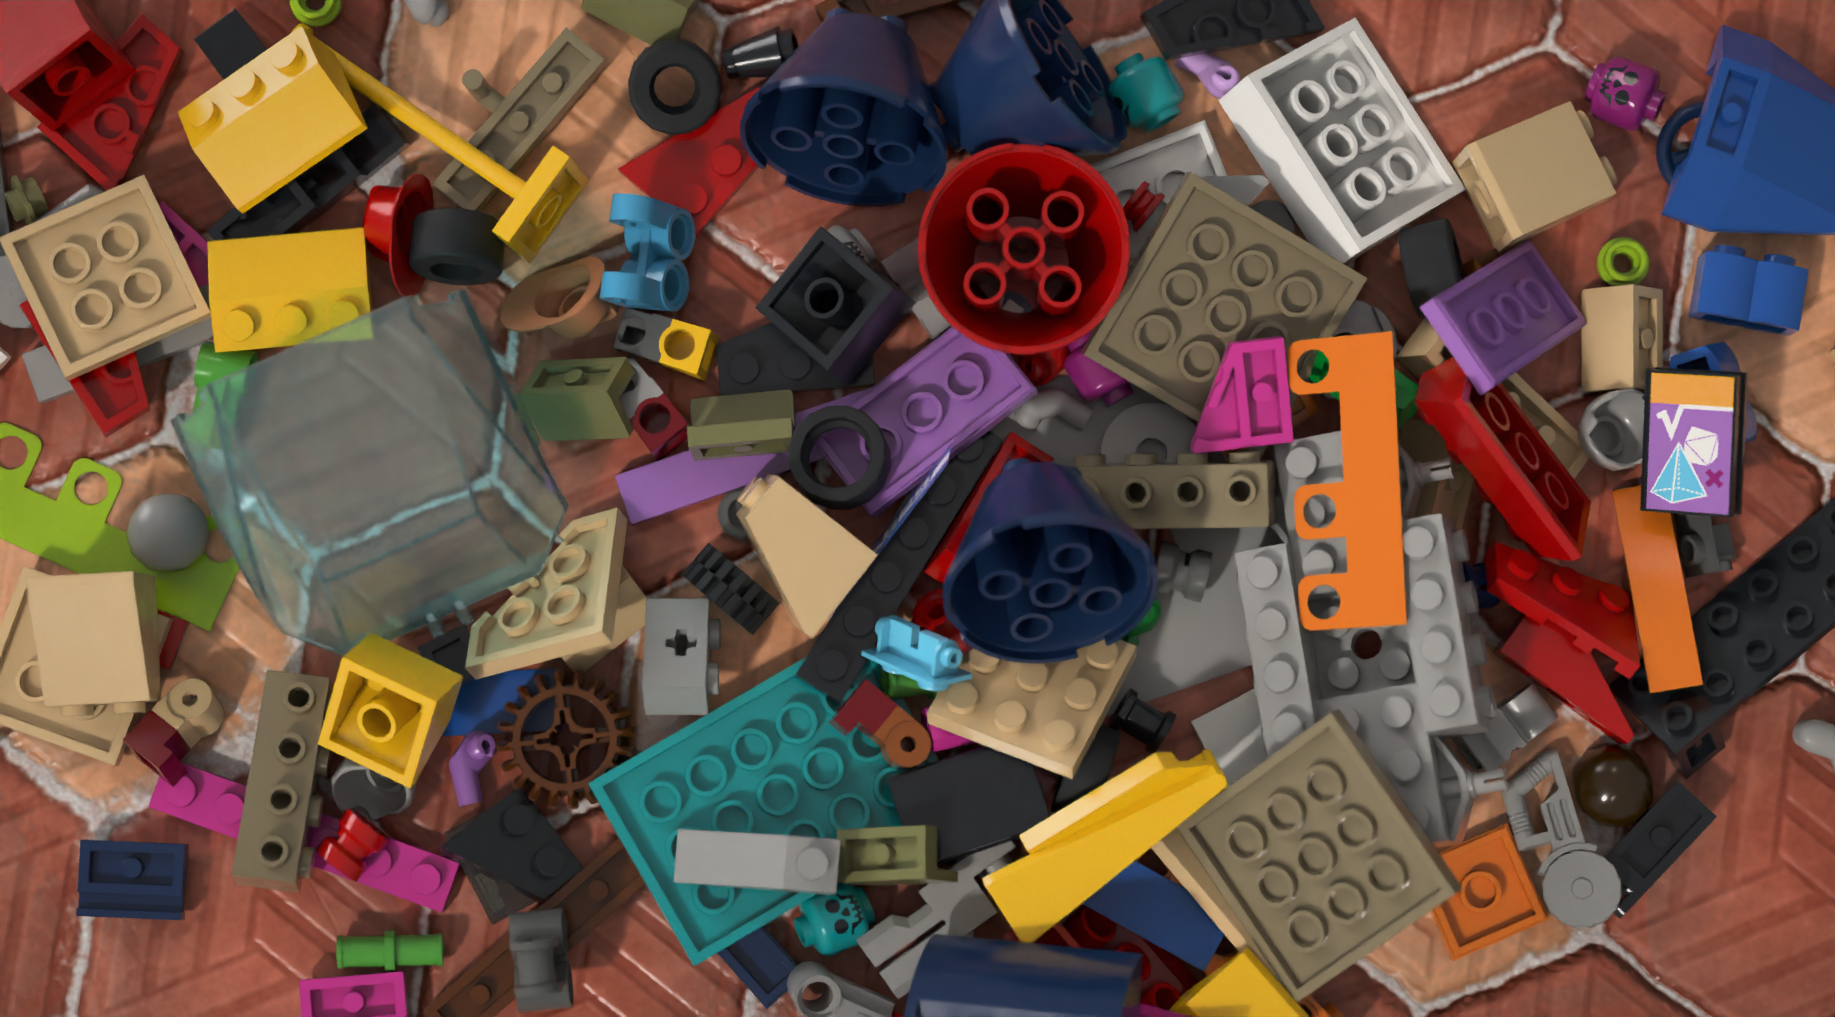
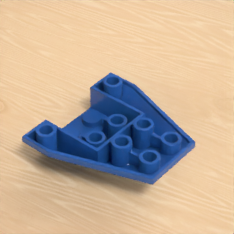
[1661,25,1835,235]

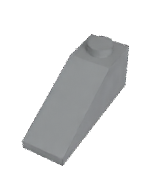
[673,829,840,895]

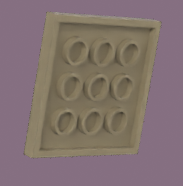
[1081,171,1367,457]
[1177,709,1463,1002]

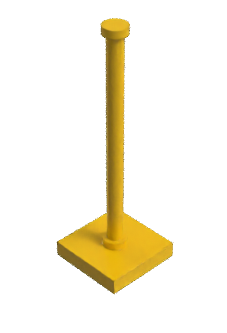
[290,23,589,264]

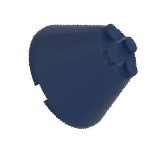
[928,0,1127,157]
[740,8,948,207]
[943,458,1158,663]

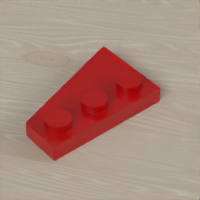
[19,300,150,437]

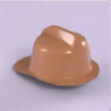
[500,256,618,339]

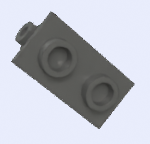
[1674,513,1736,578]

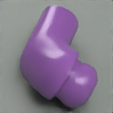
[449,731,497,807]

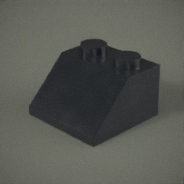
[755,226,915,383]

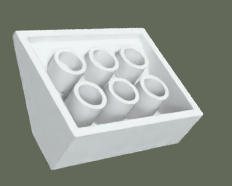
[1218,18,1466,264]

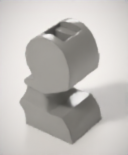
[878,237,951,341]
[1451,682,1558,773]

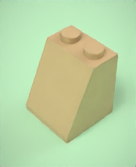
[1452,101,1617,253]
[736,473,877,638]
[26,571,161,717]

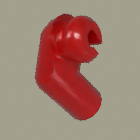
[1018,345,1070,386]

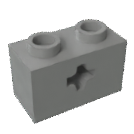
[642,598,721,715]

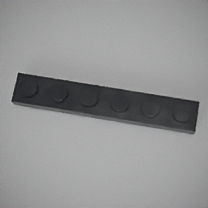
[795,431,1002,704]

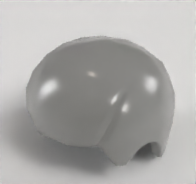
[1578,388,1645,472]
[126,493,209,571]
[330,758,416,821]

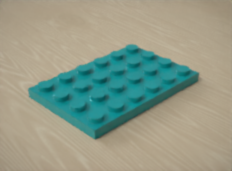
[588,657,939,967]

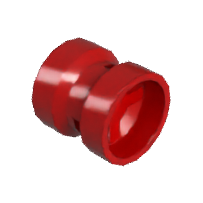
[315,808,390,882]

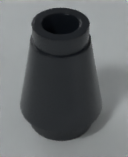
[722,26,799,79]

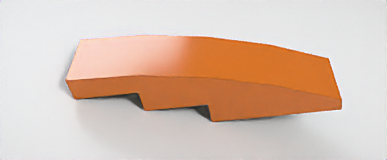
[1612,485,1703,694]

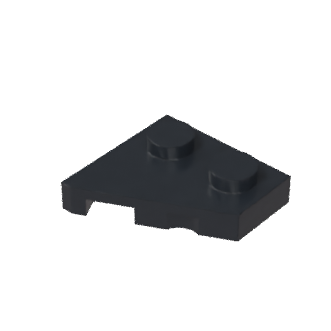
[439,787,583,903]

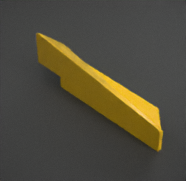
[982,749,1228,943]

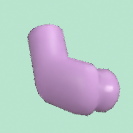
[1174,53,1240,98]

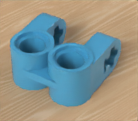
[600,193,696,311]

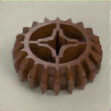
[496,669,638,809]

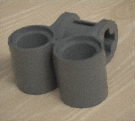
[509,908,574,1013]

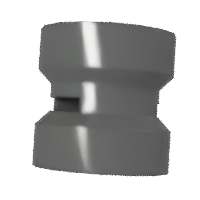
[1155,540,1213,602]

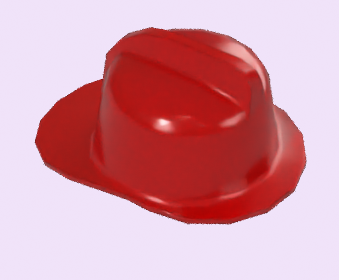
[362,174,433,298]

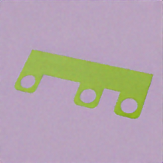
[0,422,251,632]

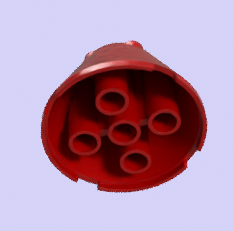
[918,143,1130,354]

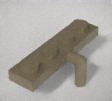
[432,27,608,212]

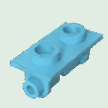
[861,614,972,691]

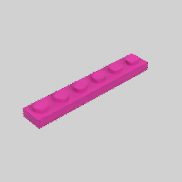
[148,761,462,913]

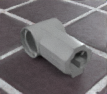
[787,961,895,1017]

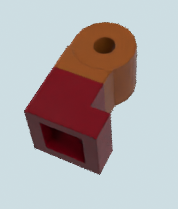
[828,679,931,769]

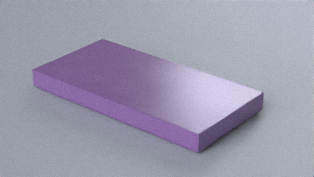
[1420,239,1587,396]
[814,327,1038,519]

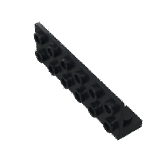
[1610,498,1835,779]

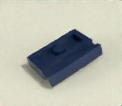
[76,839,189,920]

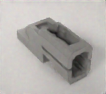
[856,841,1016,999]

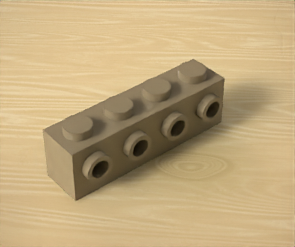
[1066,451,1277,529]
[232,670,333,893]

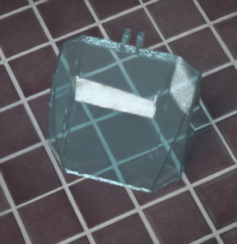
[171,290,569,656]

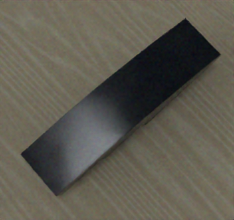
[207,103,411,240]

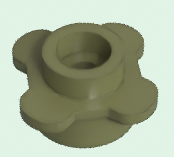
[5,175,48,225]

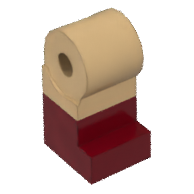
[123,678,224,787]

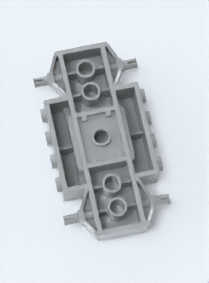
[1234,430,1509,848]

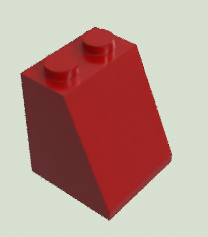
[0,0,135,131]

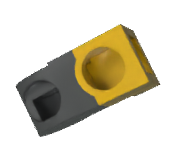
[612,308,719,382]

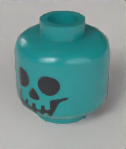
[1108,53,1185,133]
[793,883,875,957]

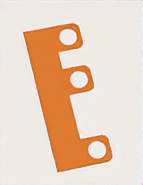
[1287,331,1407,630]

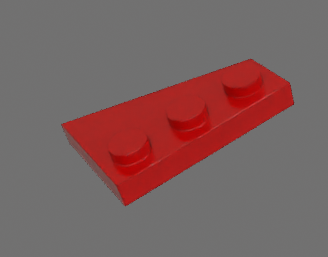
[37,14,184,190]
[618,87,760,238]
[1484,542,1641,679]

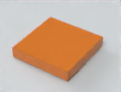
[1430,823,1549,961]

